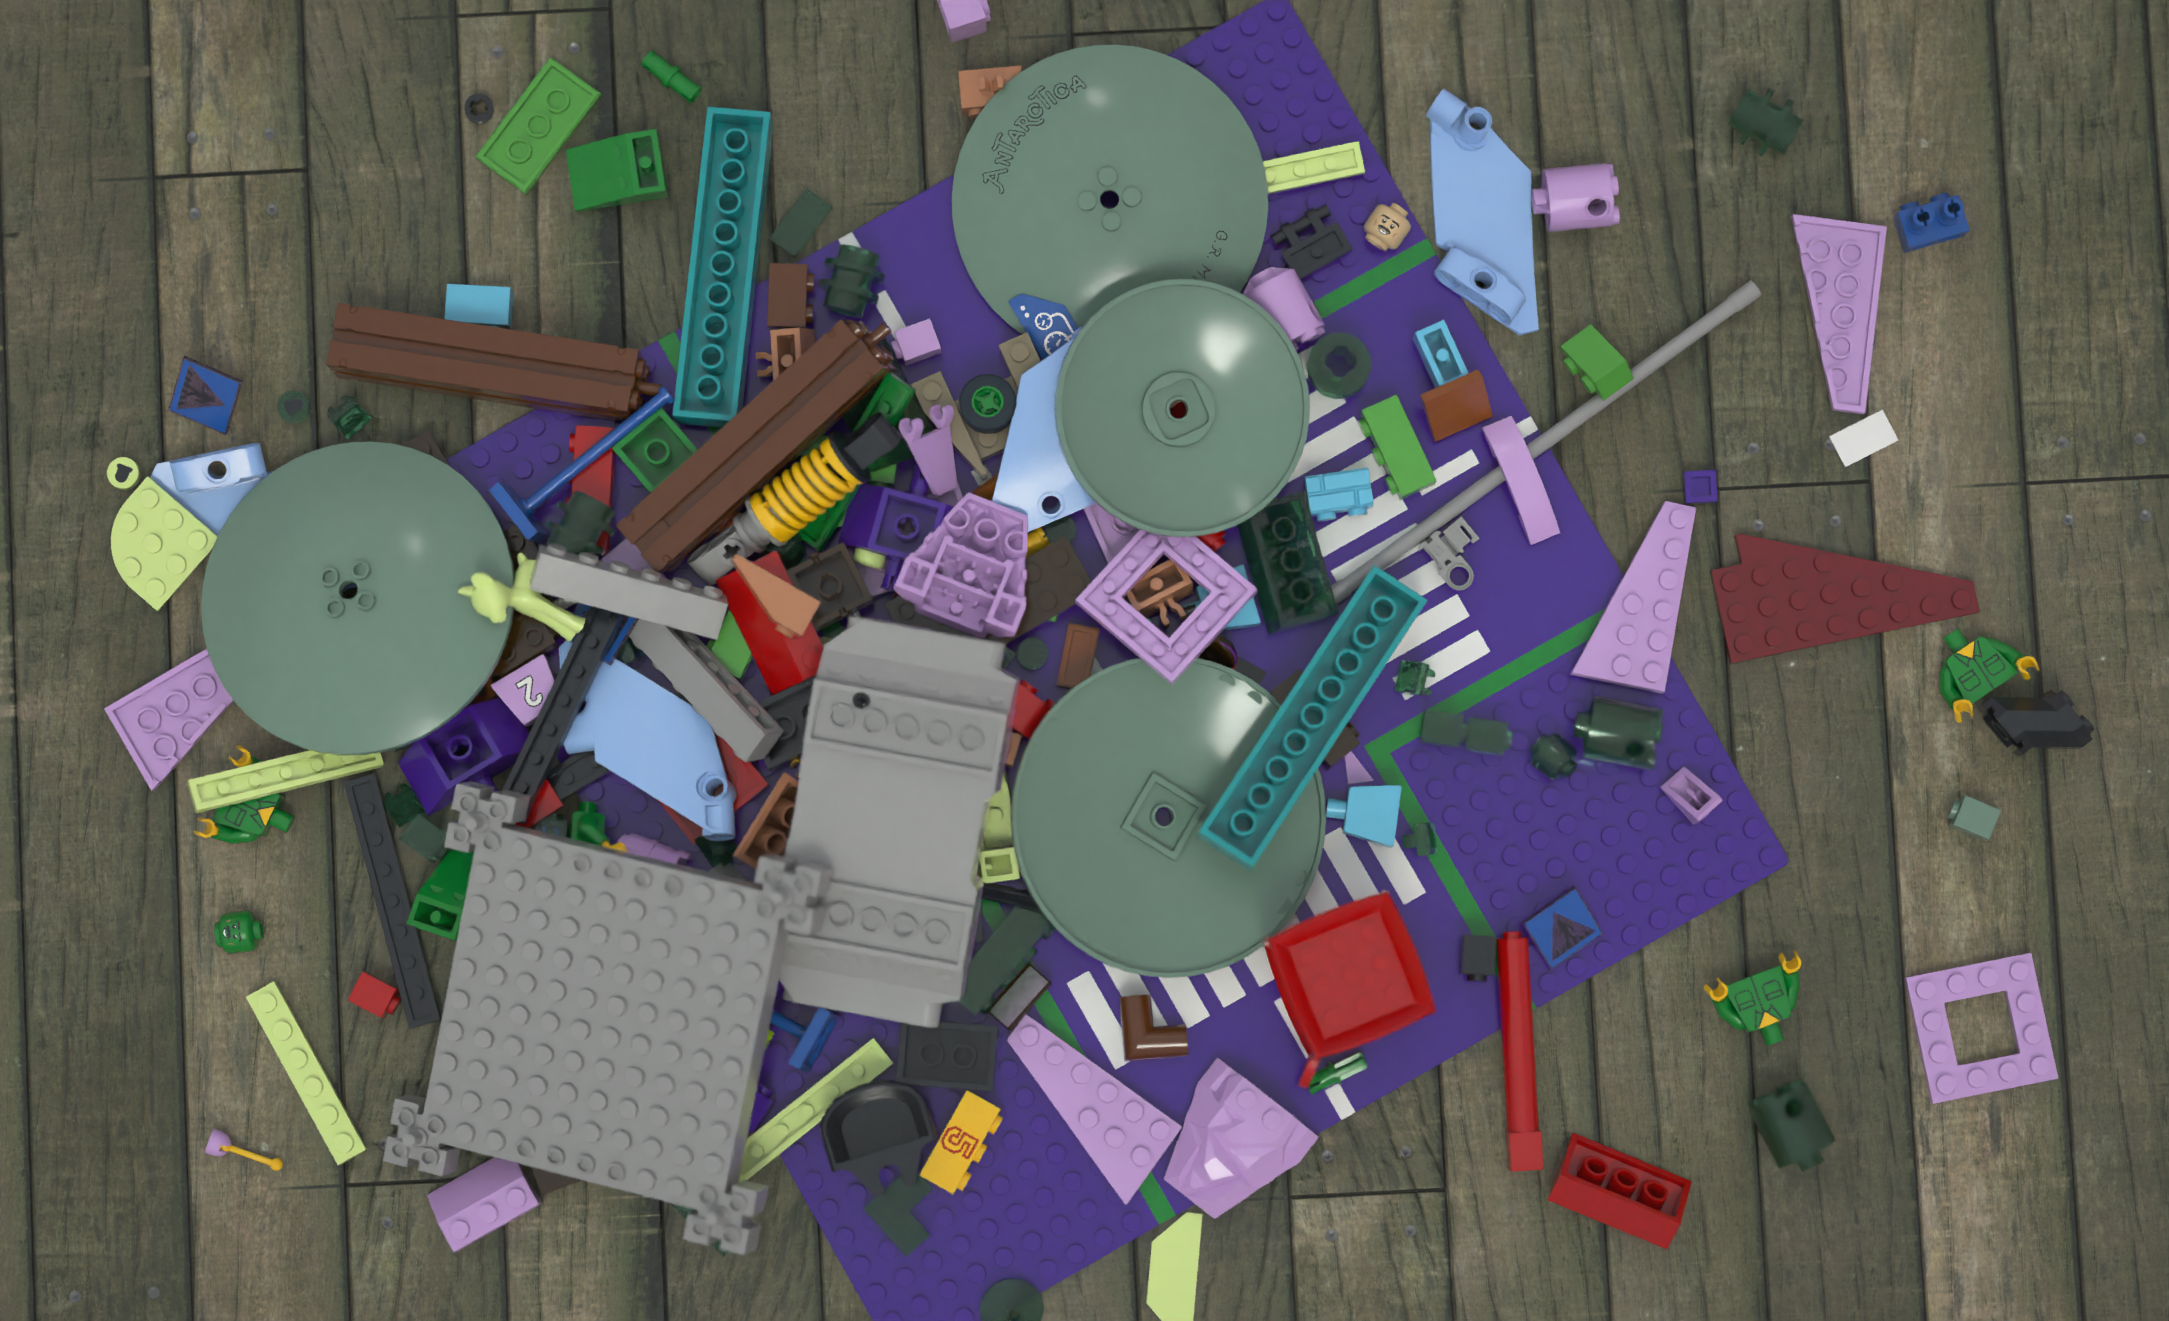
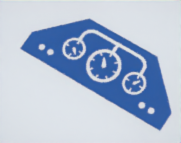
[1008,293,1078,360]

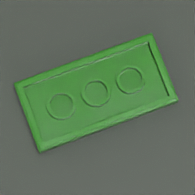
[475,57,602,196]

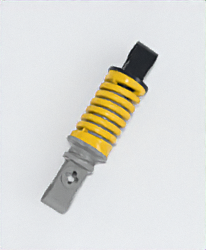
[687,412,902,586]

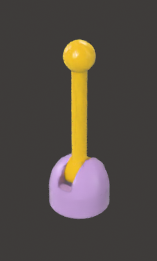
[205,1129,283,1171]

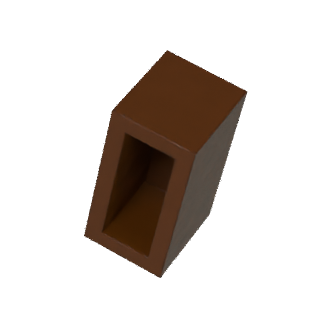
[767,263,815,331]

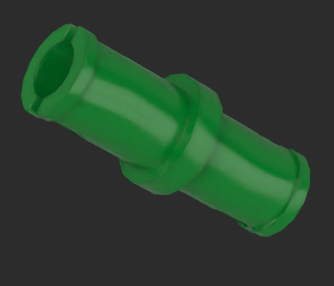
[641,50,702,104]

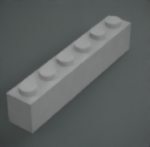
[529,544,728,640]
[627,618,784,762]

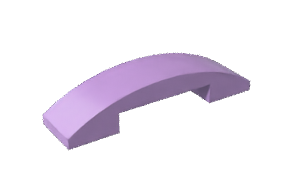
[1482,416,1560,545]

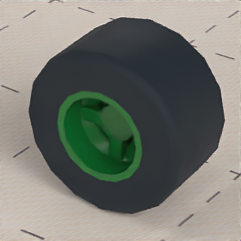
[959,374,1016,434]

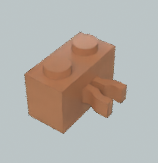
[958,65,1022,118]
[756,327,815,381]
[1124,559,1193,629]

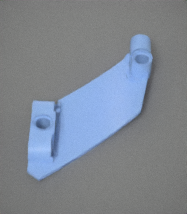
[1426,88,1539,336]
[992,327,1095,532]
[150,443,357,592]
[559,640,737,841]

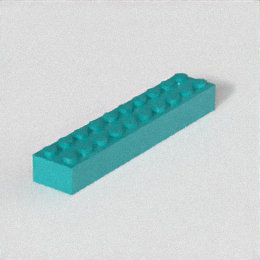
[673,107,774,428]
[1196,565,1428,871]

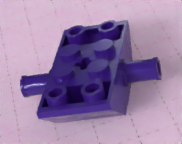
[837,464,954,593]
[398,698,529,816]

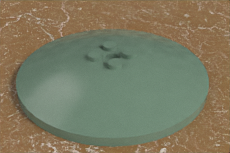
[1054,279,1310,537]

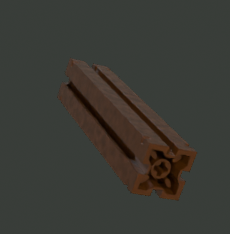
[326,303,663,422]
[615,319,896,573]

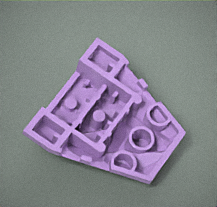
[894,492,1028,638]
[1164,1058,1319,1219]

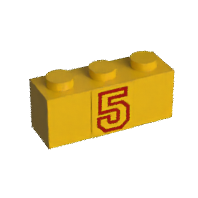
[920,1090,1003,1194]

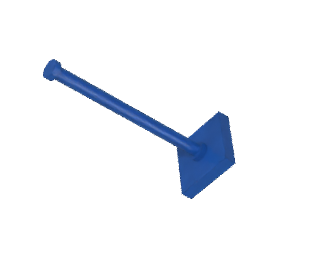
[489,385,675,543]
[770,1007,840,1073]

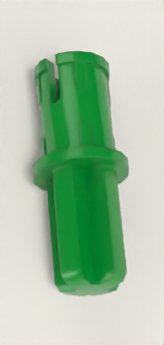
[1308,1052,1368,1095]

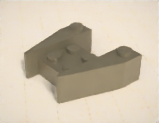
[911,332,1040,480]

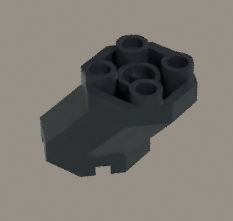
[1977,690,2094,757]

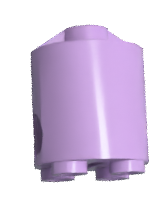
[1532,163,1619,232]
[1243,267,1326,350]

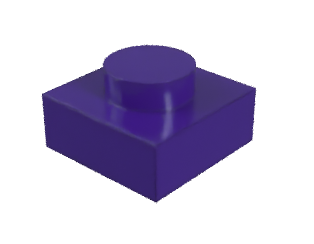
[1683,470,1718,504]

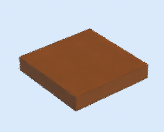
[1420,369,1493,442]

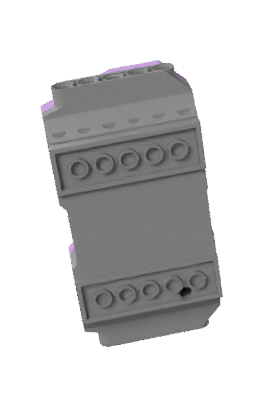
[779,616,1020,1028]

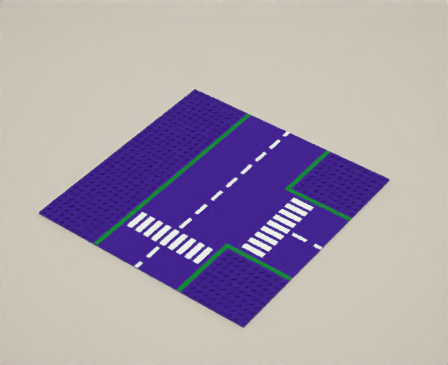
[446,0,1788,1321]

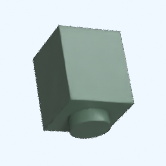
[1947,795,2001,841]

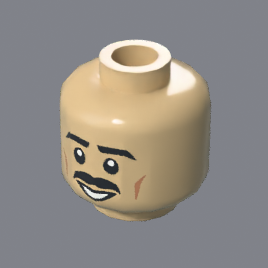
[1364,203,1411,252]

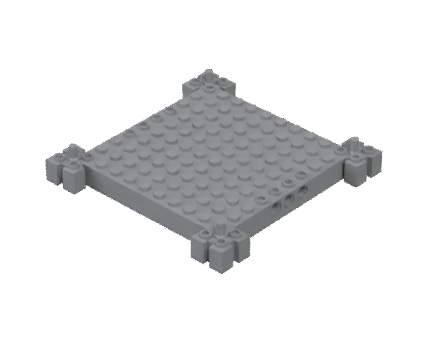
[383,781,833,1255]

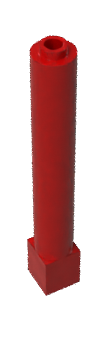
[1496,931,1544,1172]

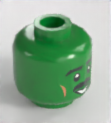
[214,910,264,954]

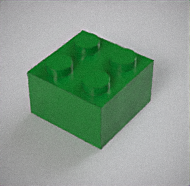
[612,408,698,493]

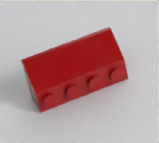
[715,551,824,695]
[1548,1133,1692,1249]

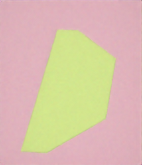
[1147,1212,1202,1321]

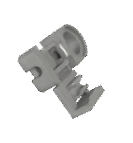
[1418,517,1480,591]

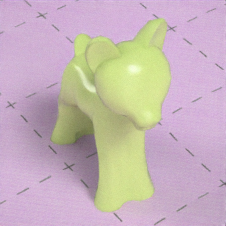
[457,553,585,642]

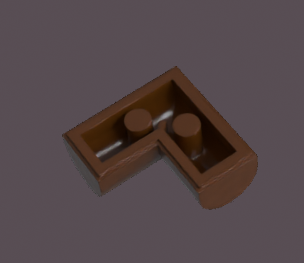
[1119,994,1188,1062]

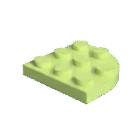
[111,476,218,611]

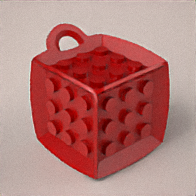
[1262,890,1437,1089]

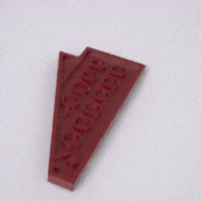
[1710,534,1980,664]

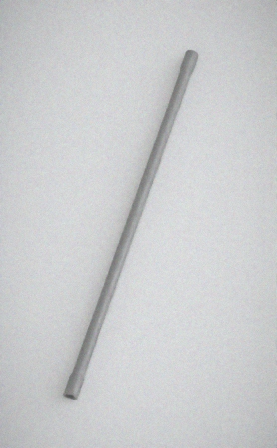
[1317,280,1761,611]

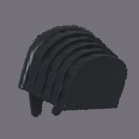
[820,1080,938,1197]

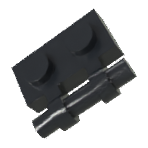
[1270,205,1352,280]

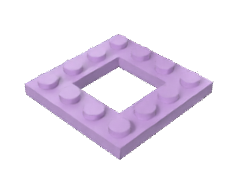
[1075,530,1257,685]
[1904,953,2058,1104]

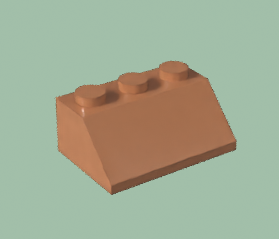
[733,772,799,870]

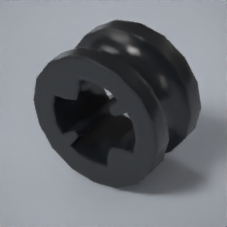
[465,94,493,124]

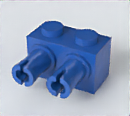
[1893,193,1970,253]

